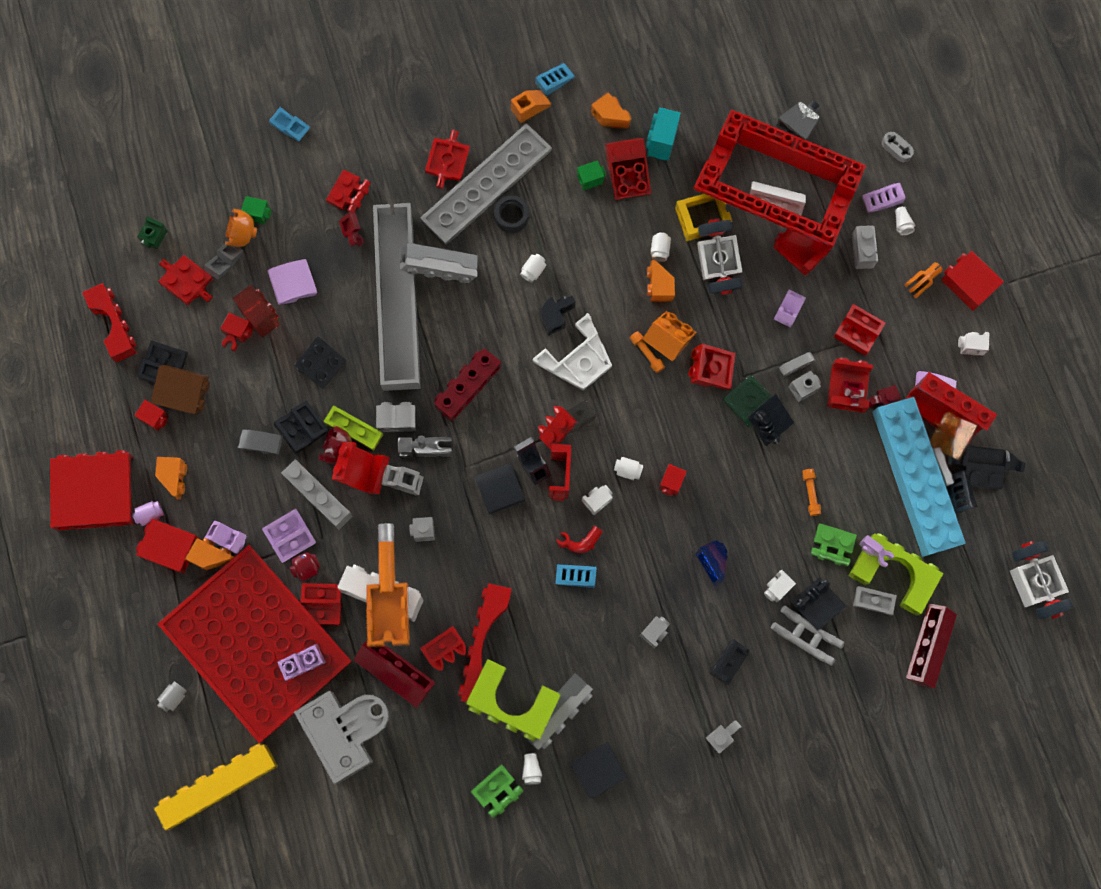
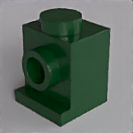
[137,217,168,249]

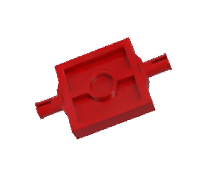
[425,130,470,189]
[158,255,213,306]

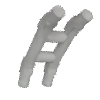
[771,606,845,666]

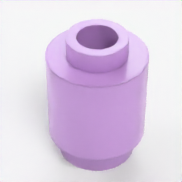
[133,501,164,526]

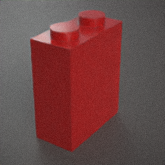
[941,251,1004,311]
[136,519,200,574]

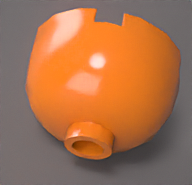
[225,209,257,247]

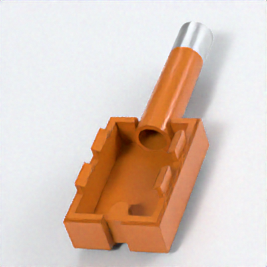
[366,523,410,647]

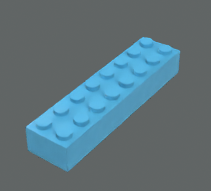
[872,397,966,557]

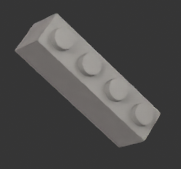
[281,460,353,530]

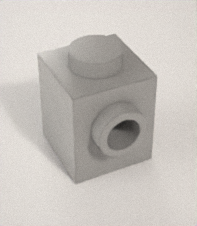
[789,371,821,403]
[409,517,435,542]

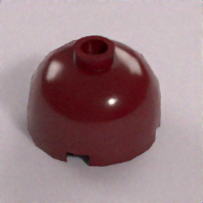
[319,425,352,464]

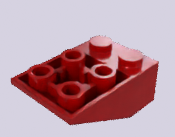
[605,138,651,200]

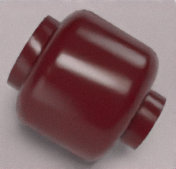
[289,552,320,581]

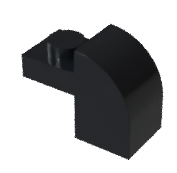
[541,295,576,336]
[514,437,551,485]

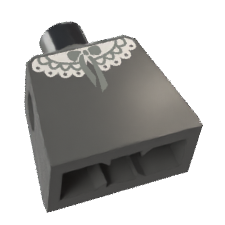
[776,101,820,140]

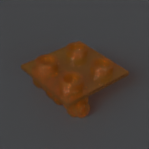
[929,412,978,460]

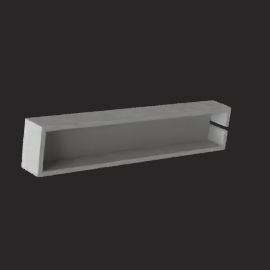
[373,203,421,391]

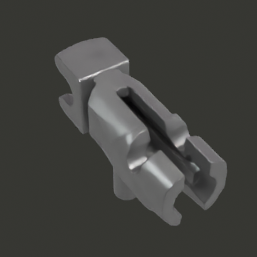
[398,435,452,458]

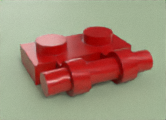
[326,169,371,213]

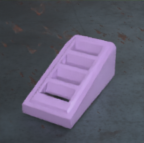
[862,183,905,213]

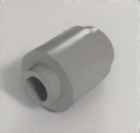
[157,681,187,712]

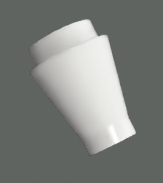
[895,207,915,235]
[522,753,542,785]

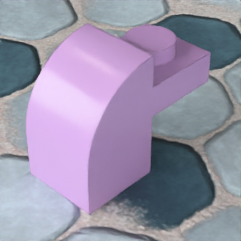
[774,290,806,328]
[205,521,246,554]

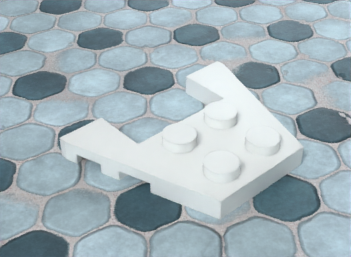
[533,313,612,391]

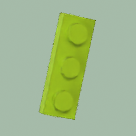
[324,405,383,451]

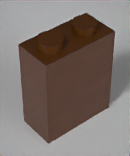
[151,365,210,414]

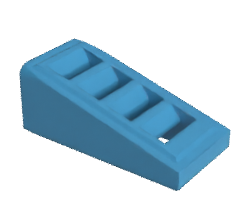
[535,63,575,97]
[555,564,597,588]

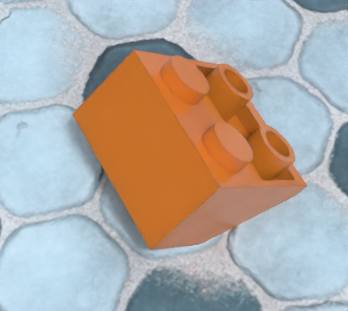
[642,311,697,361]

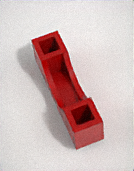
[82,283,137,363]

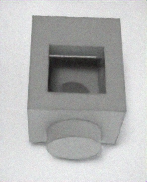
[640,616,670,649]

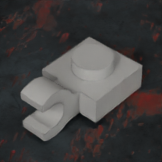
[706,721,741,754]

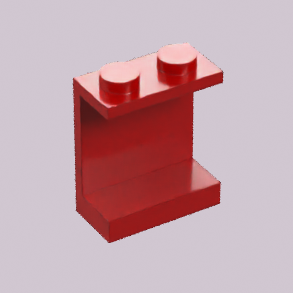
[773,229,832,276]
[827,358,873,413]
[332,442,390,494]
[549,444,571,501]

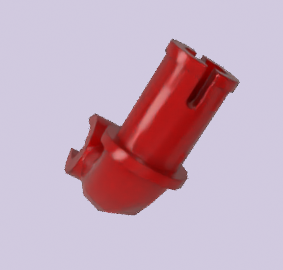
[556,526,603,553]

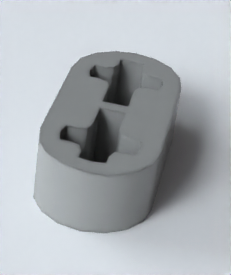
[882,132,914,162]
[779,352,815,377]

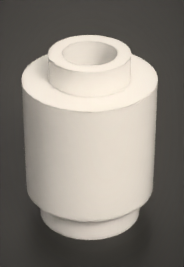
[651,233,671,262]
[520,254,547,283]
[614,457,643,480]

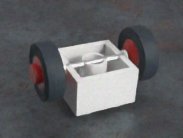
[697,219,743,295]
[1010,541,1074,619]

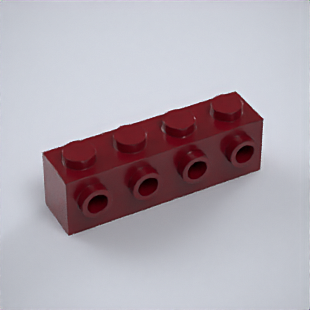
[434,348,502,422]
[906,604,957,689]
[354,640,435,708]

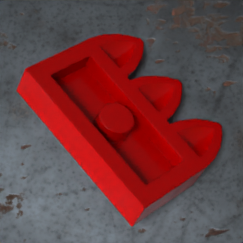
[538,406,578,450]
[420,626,466,671]

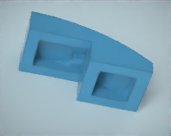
[269,107,310,142]

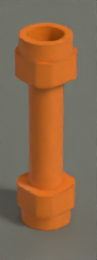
[630,331,665,373]
[802,469,821,516]

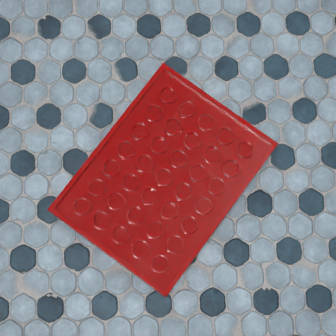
[158,545,352,744]

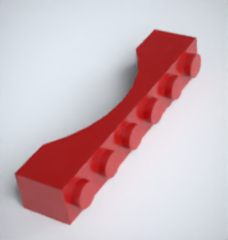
[458,583,512,703]

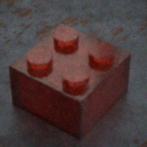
[233,285,280,338]

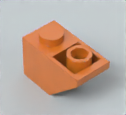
[511,90,551,123]
[591,92,631,129]
[647,260,675,302]
[155,457,187,500]
[185,538,234,570]

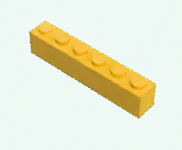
[154,744,278,830]

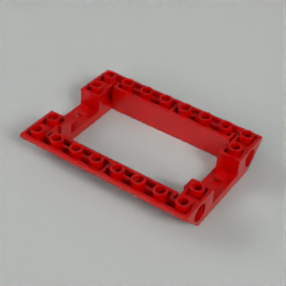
[693,109,866,248]

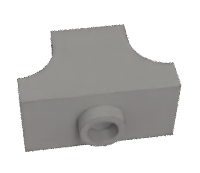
[381,465,424,496]

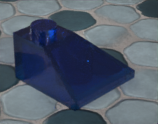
[696,539,728,587]

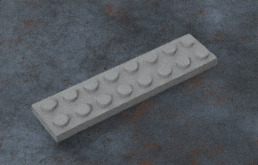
[420,123,552,245]

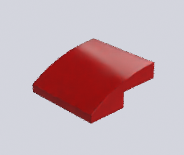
[834,304,886,356]
[300,583,342,626]

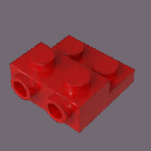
[688,344,736,390]

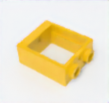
[675,194,732,241]

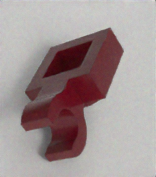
[339,212,364,247]
[842,381,865,406]
[867,385,901,408]

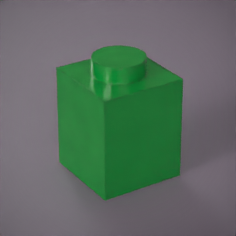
[577,160,606,191]
[241,196,271,225]

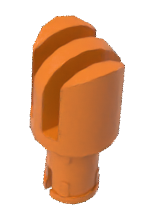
[904,263,942,298]

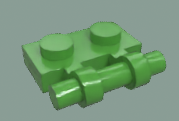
[810,523,857,566]
[471,765,524,818]

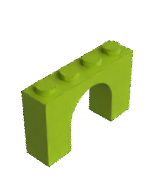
[848,533,943,616]
[466,660,561,742]

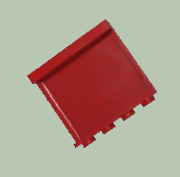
[906,372,997,446]
[50,450,135,531]

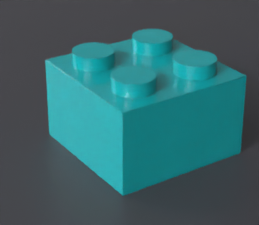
[646,107,681,161]

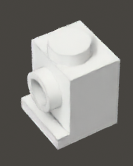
[958,332,989,356]
[582,485,613,515]
[764,570,796,603]

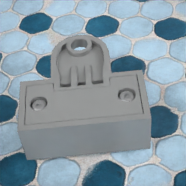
[294,691,389,784]

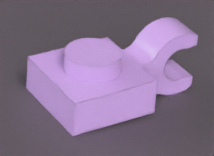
[859,535,894,567]

